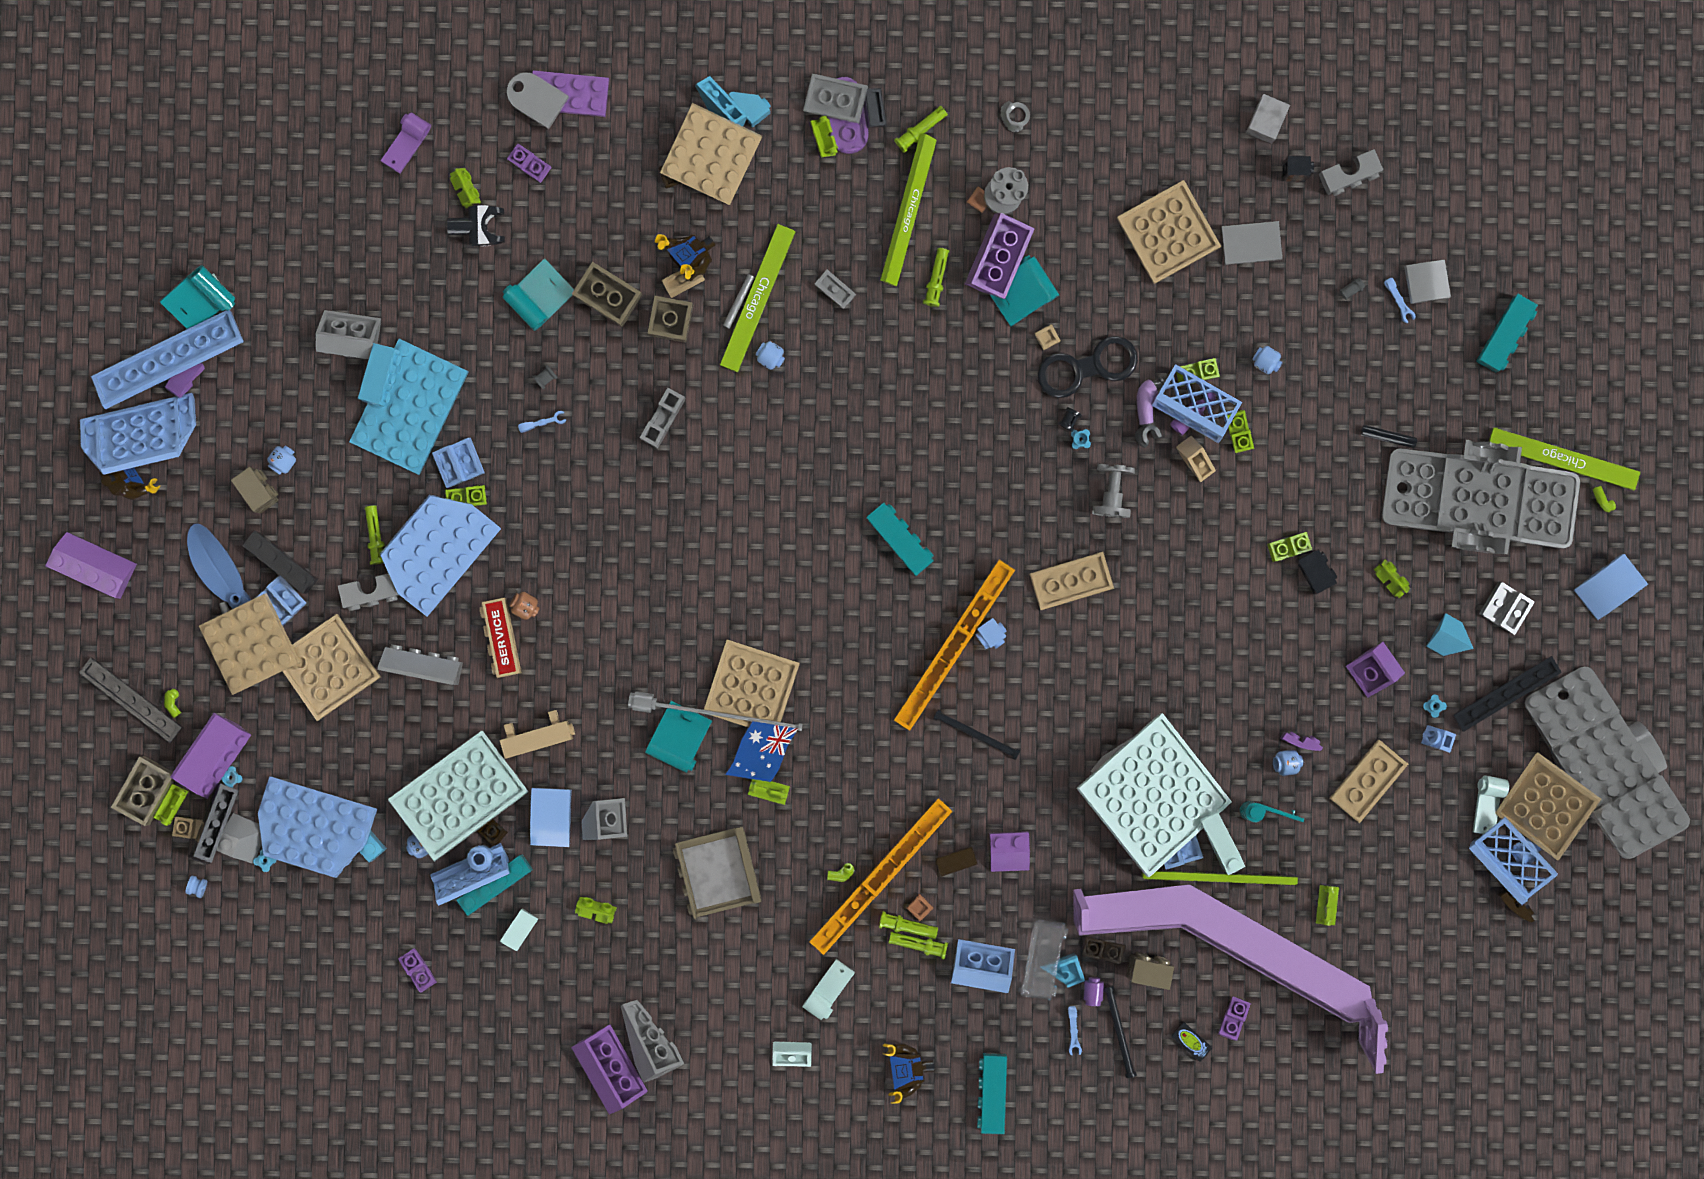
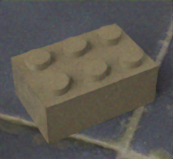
[572,262,643,327]
[111,756,175,826]
[1126,952,1174,990]

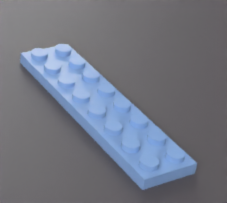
[91,310,244,409]

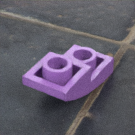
[507,144,551,183]
[165,363,205,398]
[1280,731,1323,751]
[398,948,437,992]
[1218,997,1251,1041]

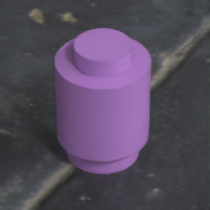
[1084,977,1104,1006]

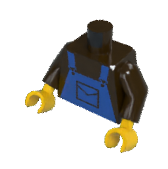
[655,234,715,282]
[99,467,160,500]
[883,1044,935,1104]

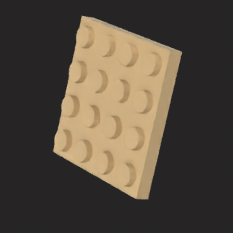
[660,103,762,205]
[1117,180,1221,284]
[199,593,300,695]
[283,614,381,721]
[704,640,800,727]
[1495,753,1602,860]

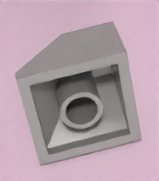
[582,798,627,840]
[216,813,262,864]

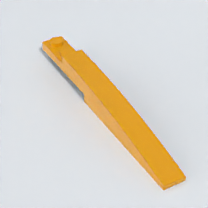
[894,559,1015,731]
[809,798,952,955]

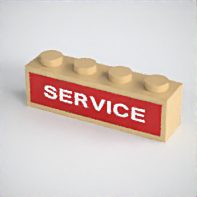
[480,598,522,678]

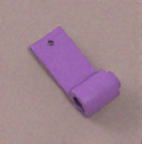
[381,112,431,174]

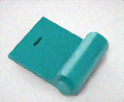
[991,255,1059,327]
[502,258,574,331]
[160,265,235,329]
[645,701,712,773]
[1240,801,1304,822]

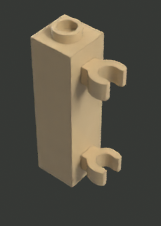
[500,710,575,759]

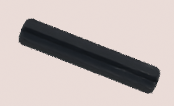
[1361,425,1417,448]

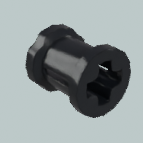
[1058,407,1082,432]

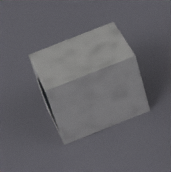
[1246,94,1290,144]

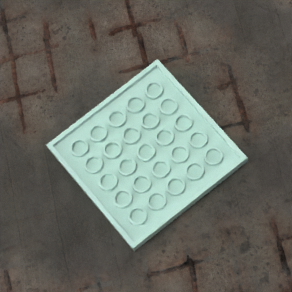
[1076,713,1232,877]

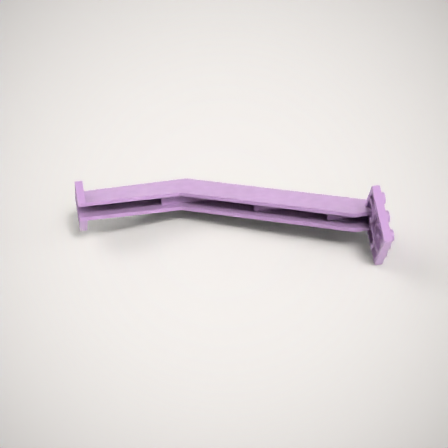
[1073,885,1388,1074]

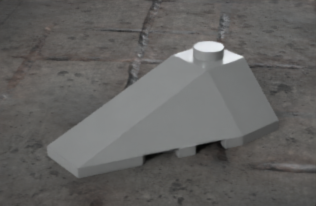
[621,1000,684,1083]

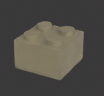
[648,296,694,343]
[231,467,279,514]

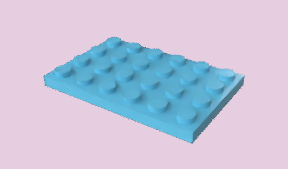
[349,339,469,475]

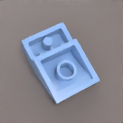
[1574,554,1648,620]
[530,788,572,847]

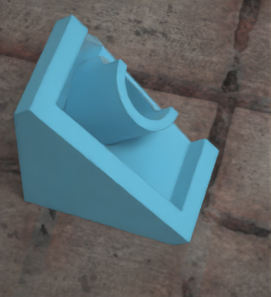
[1426,613,1474,656]
[1039,953,1085,988]

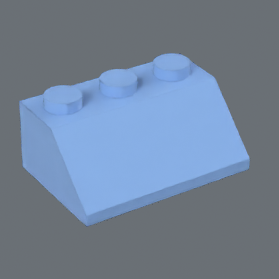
[951,939,1015,993]

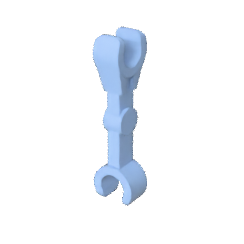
[1384,278,1416,323]
[518,411,566,433]
[1068,1006,1082,1055]

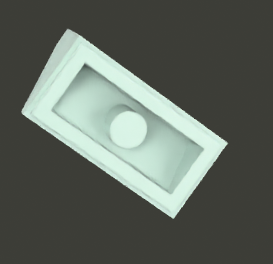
[500,908,538,951]
[773,1042,812,1067]

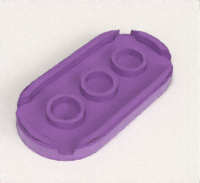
[828,77,868,154]

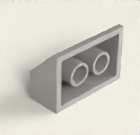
[316,310,381,359]

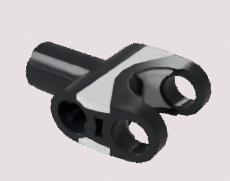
[447,205,505,246]

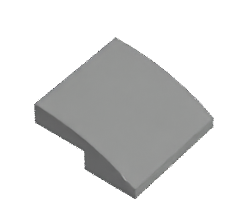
[1404,260,1451,304]
[1479,581,1534,635]

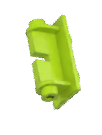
[810,116,838,158]
[450,168,481,209]
[1374,559,1410,598]
[748,779,790,805]
[153,784,189,826]
[1316,885,1339,926]
[575,897,617,924]

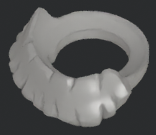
[1001,101,1030,132]

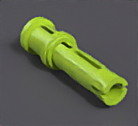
[894,106,948,153]
[923,248,949,307]
[364,506,385,565]
[879,911,938,939]
[889,932,948,960]

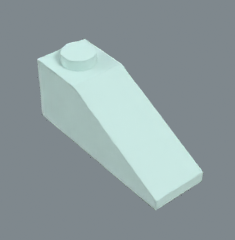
[1200,811,1245,875]

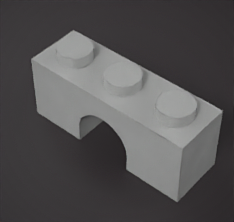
[1319,149,1383,196]
[640,388,685,449]
[338,574,400,611]

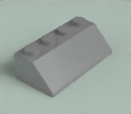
[377,644,463,685]

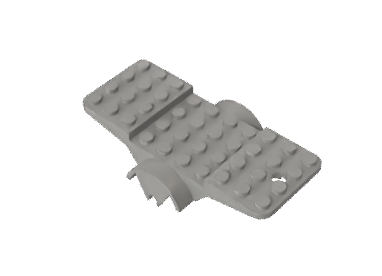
[1382,440,1580,554]
[1525,667,1690,859]

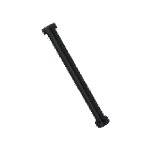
[933,709,1020,760]
[1103,985,1137,1078]

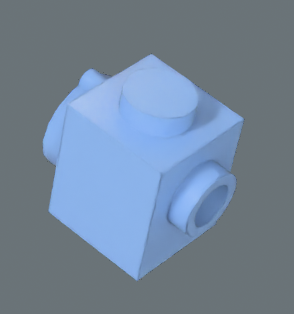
[975,618,1007,649]
[1421,725,1456,753]

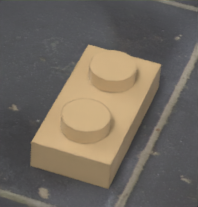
[662,271,705,298]

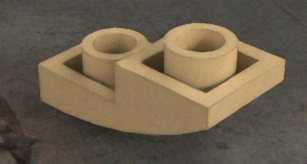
[172,817,203,839]

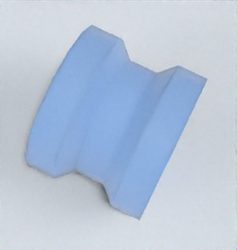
[186,875,207,898]

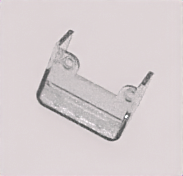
[1018,915,1068,1000]

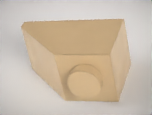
[1176,436,1216,482]

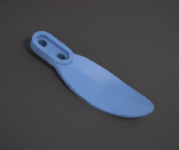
[187,524,251,609]

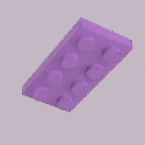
[533,71,609,117]

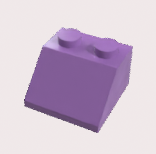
[1346,642,1405,698]
[989,831,1030,872]

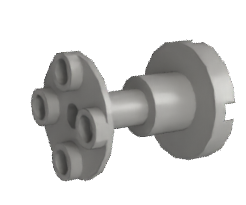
[983,167,1028,215]
[1092,464,1135,518]

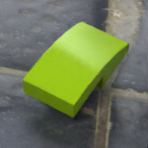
[1176,358,1220,387]
[1227,410,1254,453]
[445,485,487,506]
[1267,532,1312,562]

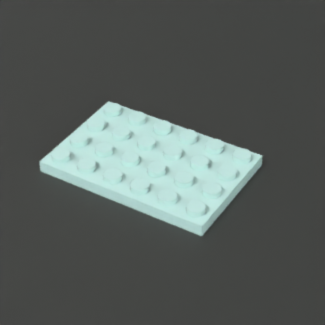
[388,731,528,862]

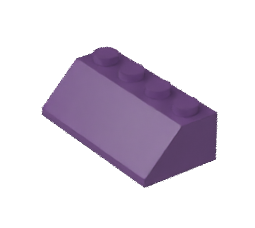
[965,213,1034,299]
[46,532,137,599]
[170,713,251,799]
[571,1025,648,1115]

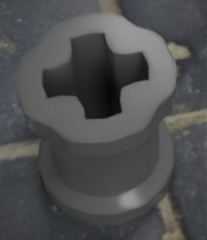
[532,365,558,390]

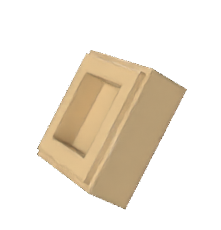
[1035,324,1060,351]

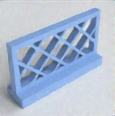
[1152,364,1242,443]
[1469,817,1558,905]
[431,843,509,906]

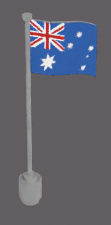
[628,691,803,782]

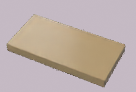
[1029,552,1114,610]
[1329,739,1408,823]

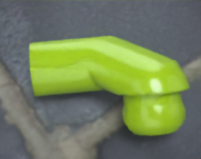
[1593,486,1616,512]
[164,689,181,718]
[827,863,854,882]

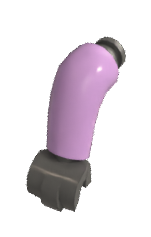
[1135,377,1167,448]

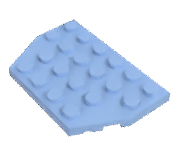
[80,393,196,475]
[380,495,501,617]
[258,776,377,878]

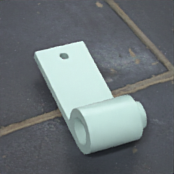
[1473,776,1509,834]
[802,959,855,1020]

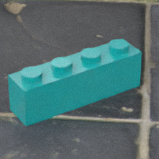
[1476,294,1538,373]
[866,503,934,576]
[457,855,533,916]
[977,1053,1007,1134]

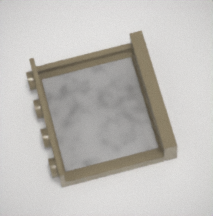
[673,826,762,919]

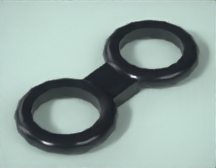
[1038,336,1138,398]

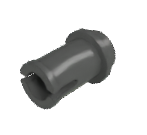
[1340,278,1365,300]

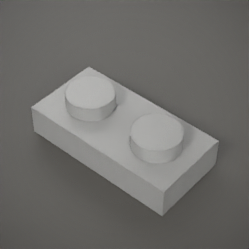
[815,270,856,309]

